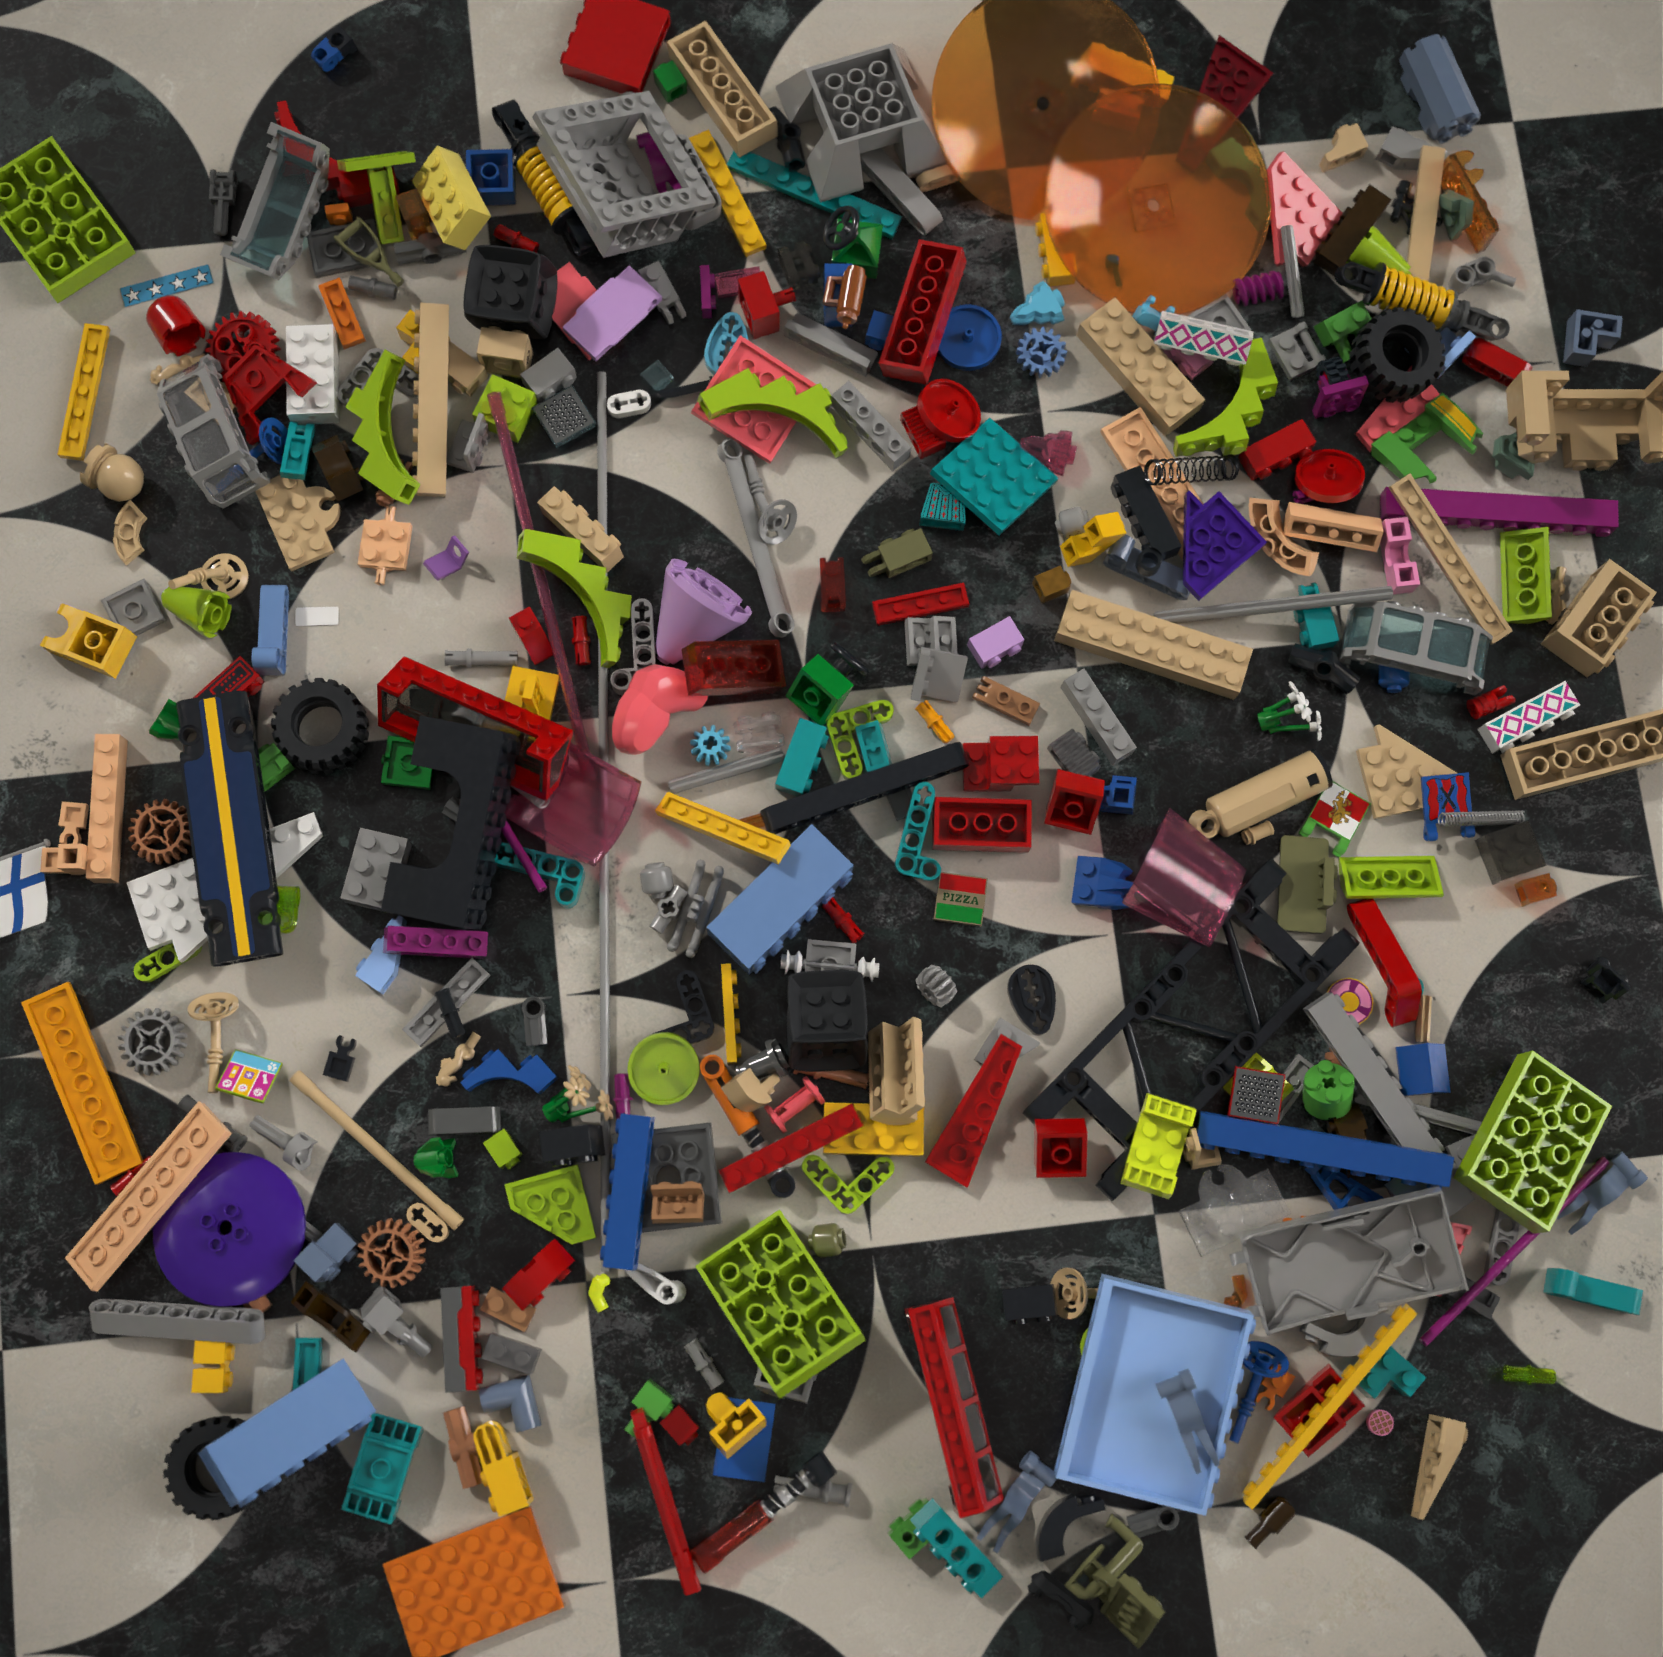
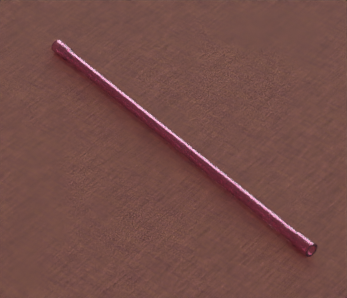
[487,392,598,783]

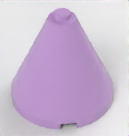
[655,559,752,665]

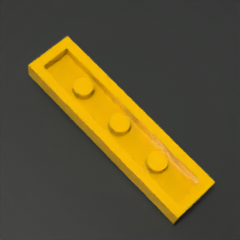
[721,963,742,1065]

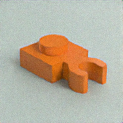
[1254,1365,1295,1411]

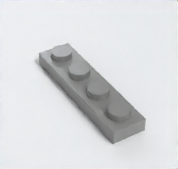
[402,958,491,1047]

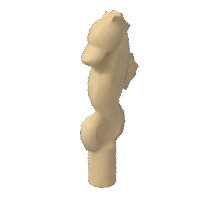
[150,353,205,385]
[1546,566,1567,625]
[436,1032,481,1087]

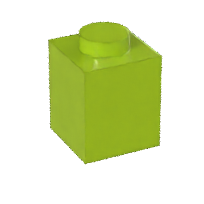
[483,1129,523,1170]

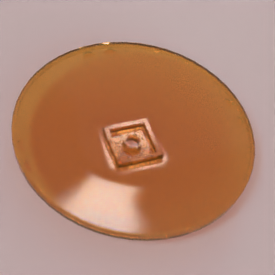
[931,0,1160,221]
[1044,83,1271,315]

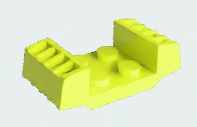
[1120,1093,1197,1199]

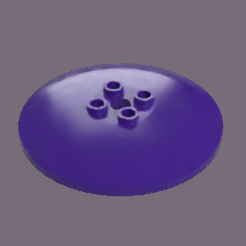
[153,1152,306,1307]

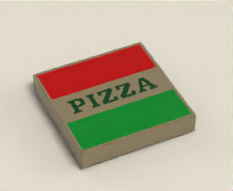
[933,872,988,927]

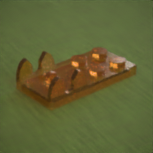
[1440,150,1500,254]

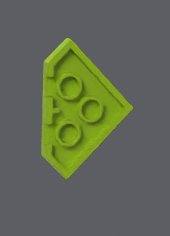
[504,1164,597,1245]

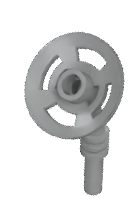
[744,454,797,545]

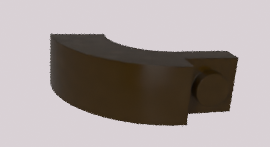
[291,1281,371,1352]

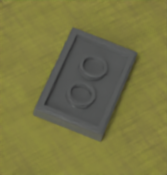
[307,219,382,278]

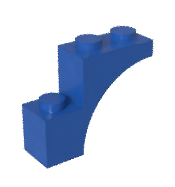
[460,1049,559,1095]

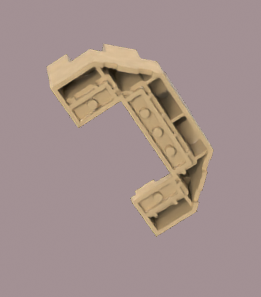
[1506,371,1663,471]

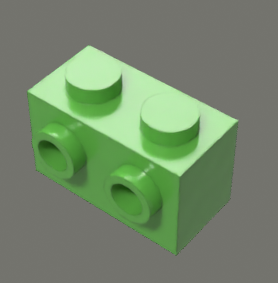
[888,1498,942,1560]

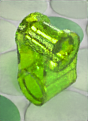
[270,886,300,934]

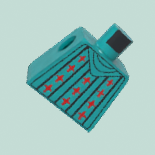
[919,483,966,531]

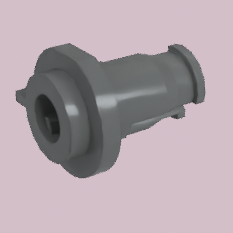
[735,1038,790,1079]

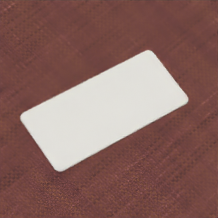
[295,607,339,626]

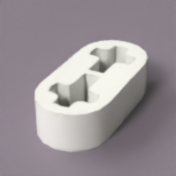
[607,390,651,418]

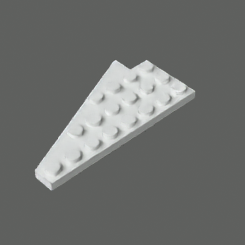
[127,812,323,963]

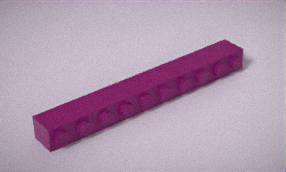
[1380,487,1619,537]

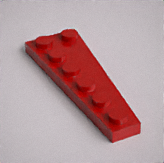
[925,1034,1022,1187]

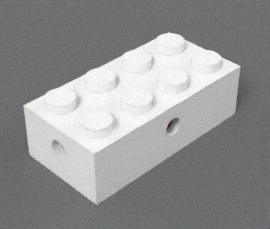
[286,324,340,425]

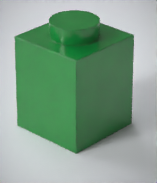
[653,60,687,103]

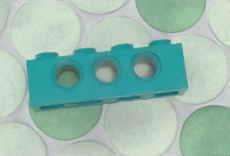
[910,1498,1004,1598]

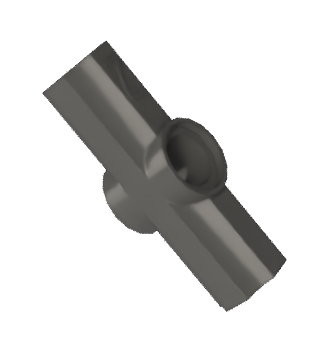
[394,232,467,265]

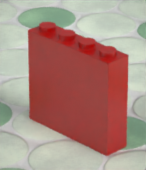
[560,0,670,94]

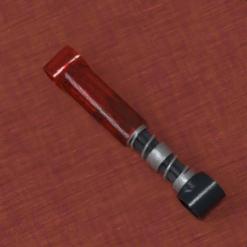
[690,1451,837,1574]

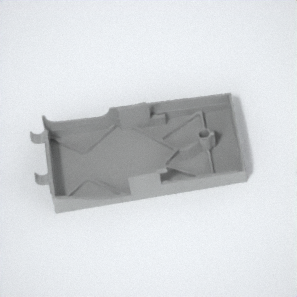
[1230,1186,1469,1336]

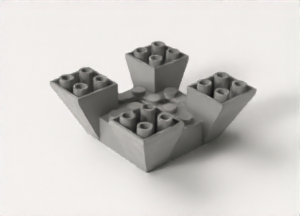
[776,43,949,202]

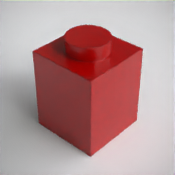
[659,1403,700,1446]

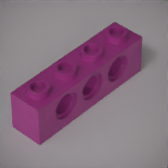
[383,926,488,959]

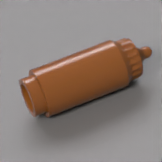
[822,265,867,329]

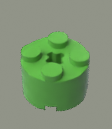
[1302,1060,1354,1120]

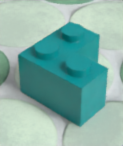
[1356,1346,1426,1399]

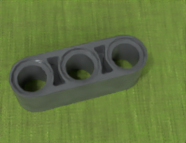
[428,1107,501,1135]

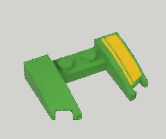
[1371,393,1483,484]

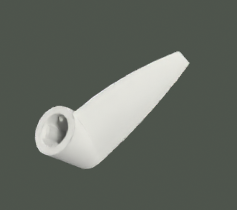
[623,1263,686,1304]

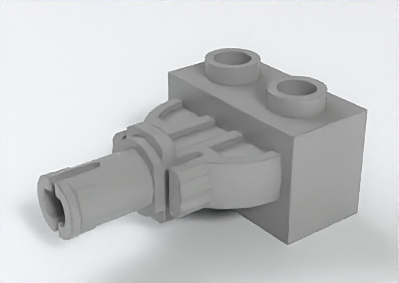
[360,1285,432,1358]

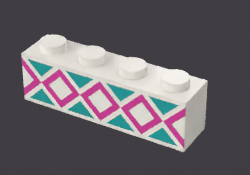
[1154,311,1253,366]
[1478,681,1580,754]

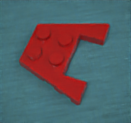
[223,345,317,445]

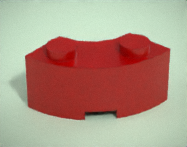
[502,1239,575,1311]

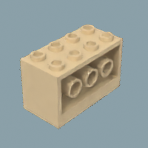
[1541,559,1657,677]

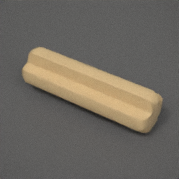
[1415,995,1432,1043]

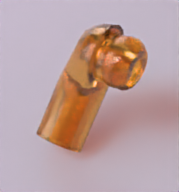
[1224,1274,1248,1308]

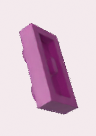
[700,265,716,318]

